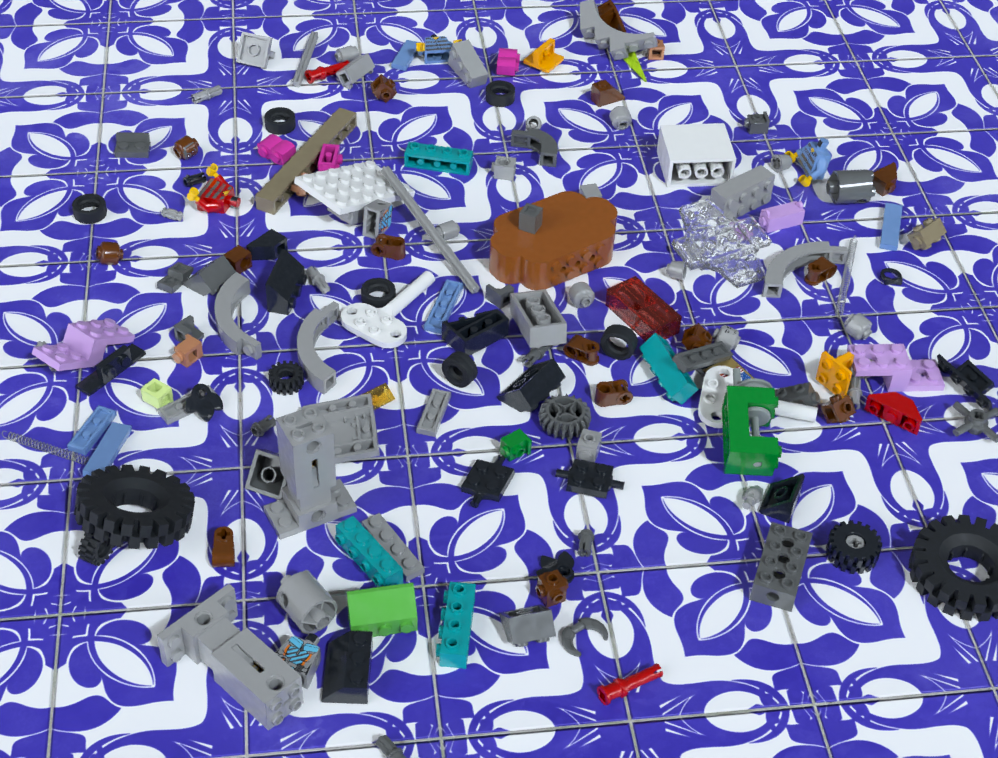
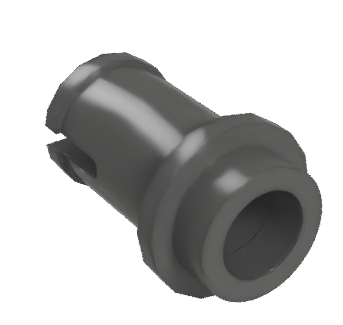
[250,415,276,437]
[577,529,595,557]

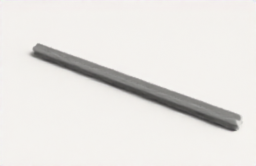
[381,166,480,294]

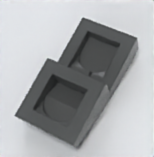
[157,262,193,294]

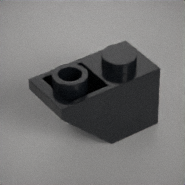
[246,229,288,261]

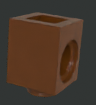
[223,245,252,274]

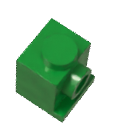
[499,428,532,462]

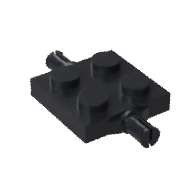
[461,455,515,508]
[556,459,625,499]

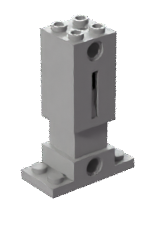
[264,405,357,540]
[157,584,304,731]

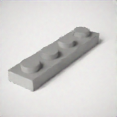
[361,513,425,582]

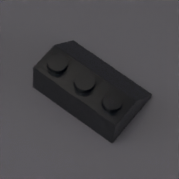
[265,249,307,315]
[497,358,566,412]
[321,631,373,704]

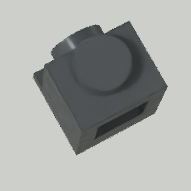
[744,111,770,134]

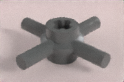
[953,401,998,443]

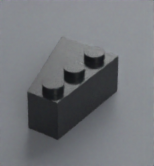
[442,309,509,356]

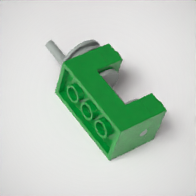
[721,368,782,476]

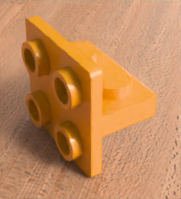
[523,38,564,73]
[816,351,855,396]

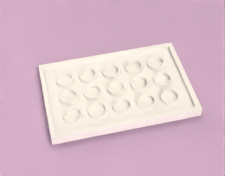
[294,160,415,215]

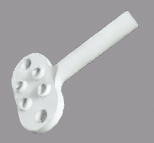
[341,271,435,348]
[698,366,818,428]

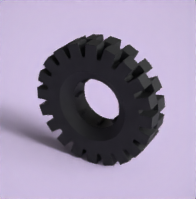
[74,465,195,549]
[909,515,998,622]

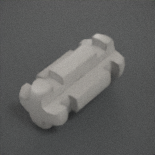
[161,207,183,221]

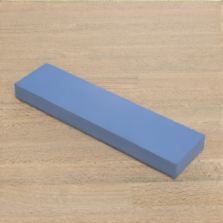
[879,202,903,251]
[424,279,464,334]
[83,422,132,476]

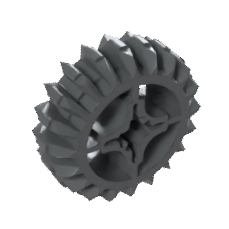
[538,393,591,440]

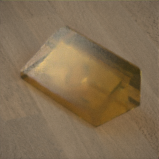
[362,383,395,410]

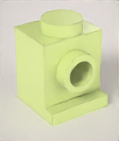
[141,378,174,409]

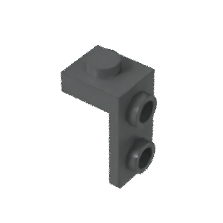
[775,382,820,407]

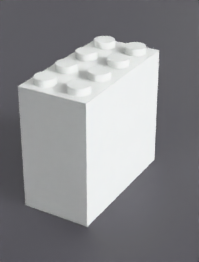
[657,123,736,187]

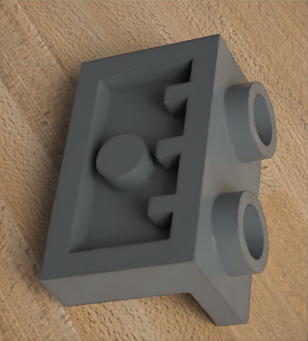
[114,132,151,158]

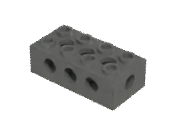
[749,522,813,612]

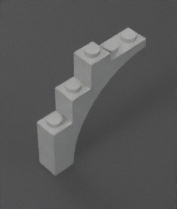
[580,0,658,61]

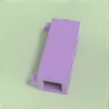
[759,201,805,233]

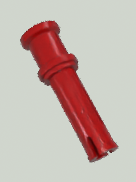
[305,60,350,84]
[597,663,663,705]

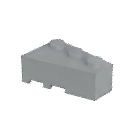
[447,39,489,89]

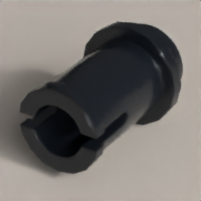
[183,172,206,188]

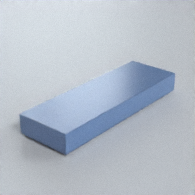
[391,40,421,71]
[67,405,117,456]

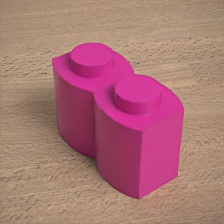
[497,48,520,76]
[257,134,296,165]

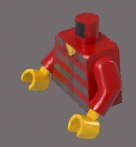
[187,163,241,214]

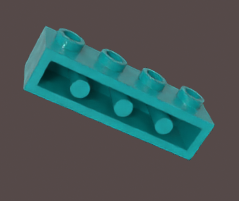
[404,142,473,176]
[639,333,699,404]
[335,516,403,587]
[436,582,476,669]

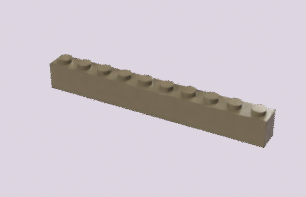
[255,107,357,215]

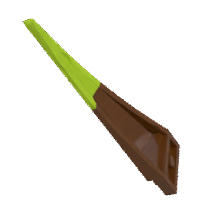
[598,0,647,82]

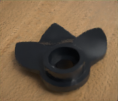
[185,384,223,422]
[536,551,574,584]

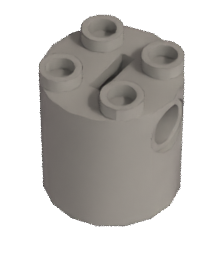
[276,570,338,634]

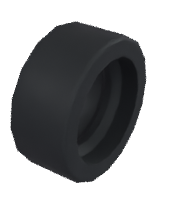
[486,80,515,107]
[264,107,296,135]
[72,193,107,224]
[361,278,396,308]
[600,324,638,360]

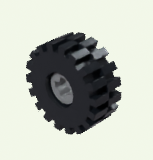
[826,520,882,574]

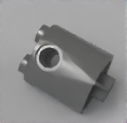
[826,169,876,204]

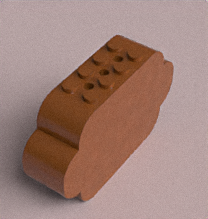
[489,191,618,290]

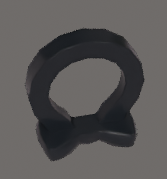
[880,268,903,285]

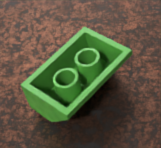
[347,583,418,637]

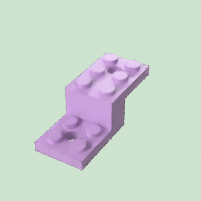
[32,318,135,371]
[847,344,945,392]

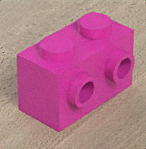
[318,144,343,171]

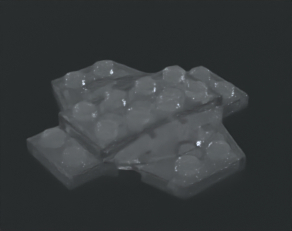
[671,198,772,288]

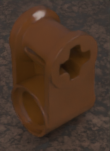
[370,234,406,260]
[804,256,837,286]
[563,334,600,366]
[594,379,633,407]
[212,526,235,567]

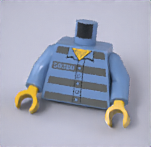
[416,34,462,64]
[784,138,831,187]

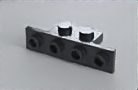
[76,344,146,396]
[937,354,995,411]

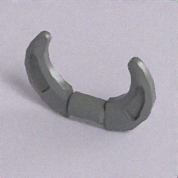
[561,617,608,657]

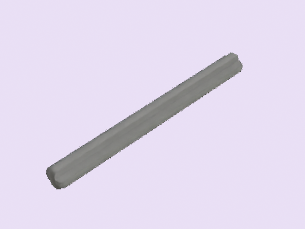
[292,31,318,87]

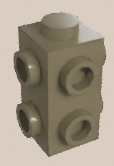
[907,217,947,250]

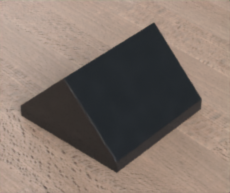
[759,474,805,523]

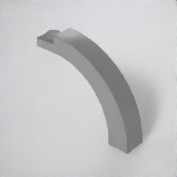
[762,241,848,298]
[214,272,262,360]
[297,301,340,394]

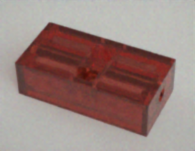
[605,276,682,342]

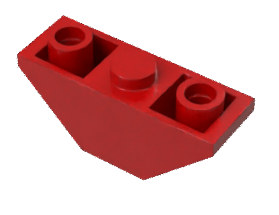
[864,392,923,435]

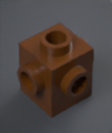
[371,74,397,103]
[682,323,713,350]
[820,394,856,424]
[535,569,569,608]

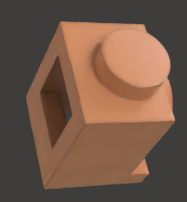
[647,38,665,60]
[172,334,203,368]

